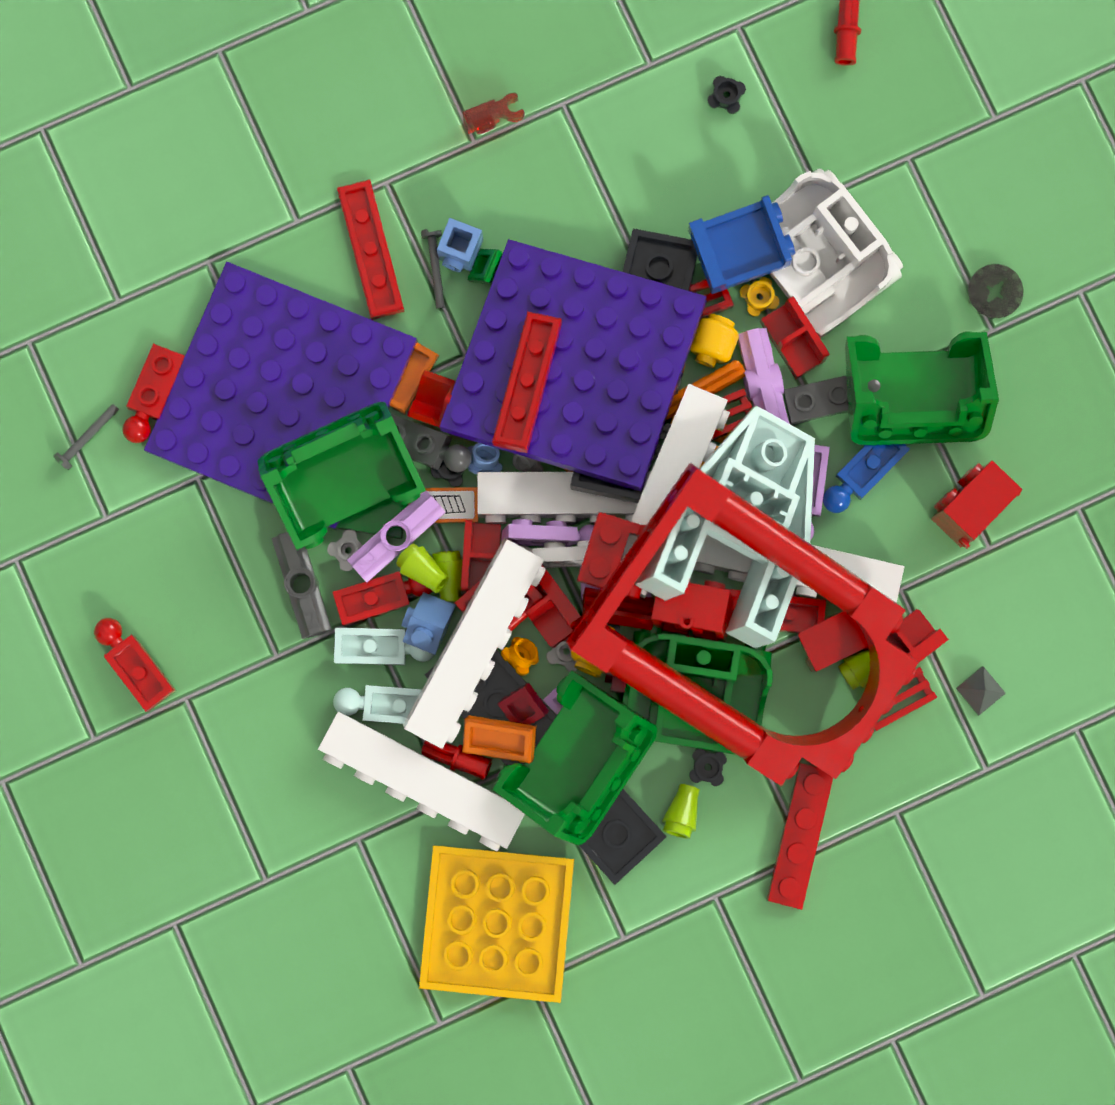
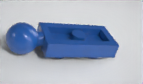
[823,444,910,513]

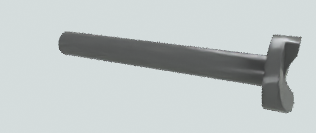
[421,229,445,309]
[54,404,119,470]

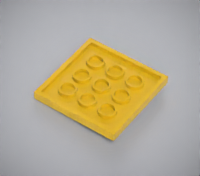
[419,845,575,1003]

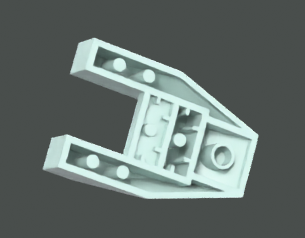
[635,406,815,648]

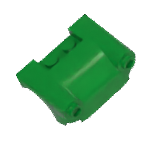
[623,626,773,755]

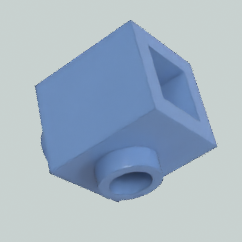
[437,218,483,272]
[401,592,456,655]

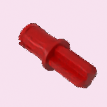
[834,0,861,66]
[421,740,492,780]

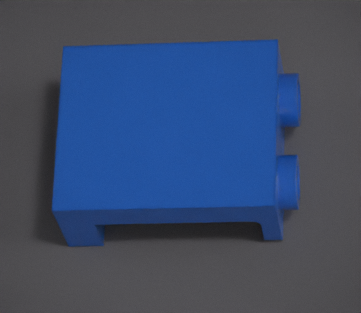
[688,195,795,294]

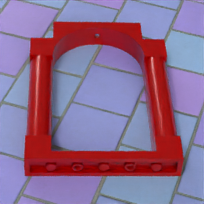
[566,462,919,786]

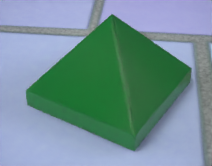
[467,249,502,283]

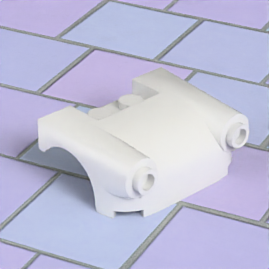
[770,168,903,339]

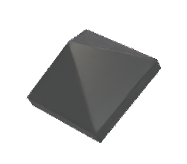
[956,666,1006,716]

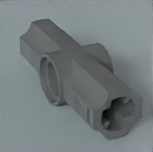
[272,532,332,639]

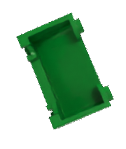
[845,331,999,445]
[257,402,426,550]
[492,670,658,845]

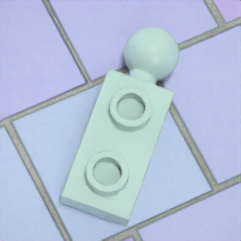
[334,628,434,665]
[333,685,421,724]

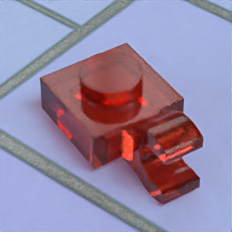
[462,93,525,134]

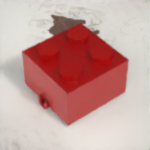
[931,460,1023,549]
[651,578,734,643]

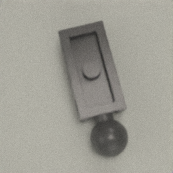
[784,375,880,425]
[391,414,472,472]

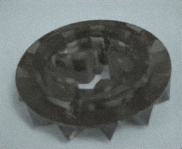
[967,264,1024,319]

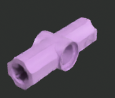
[738,328,789,424]
[347,491,446,583]

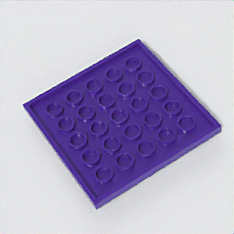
[439,239,706,492]
[144,261,417,530]

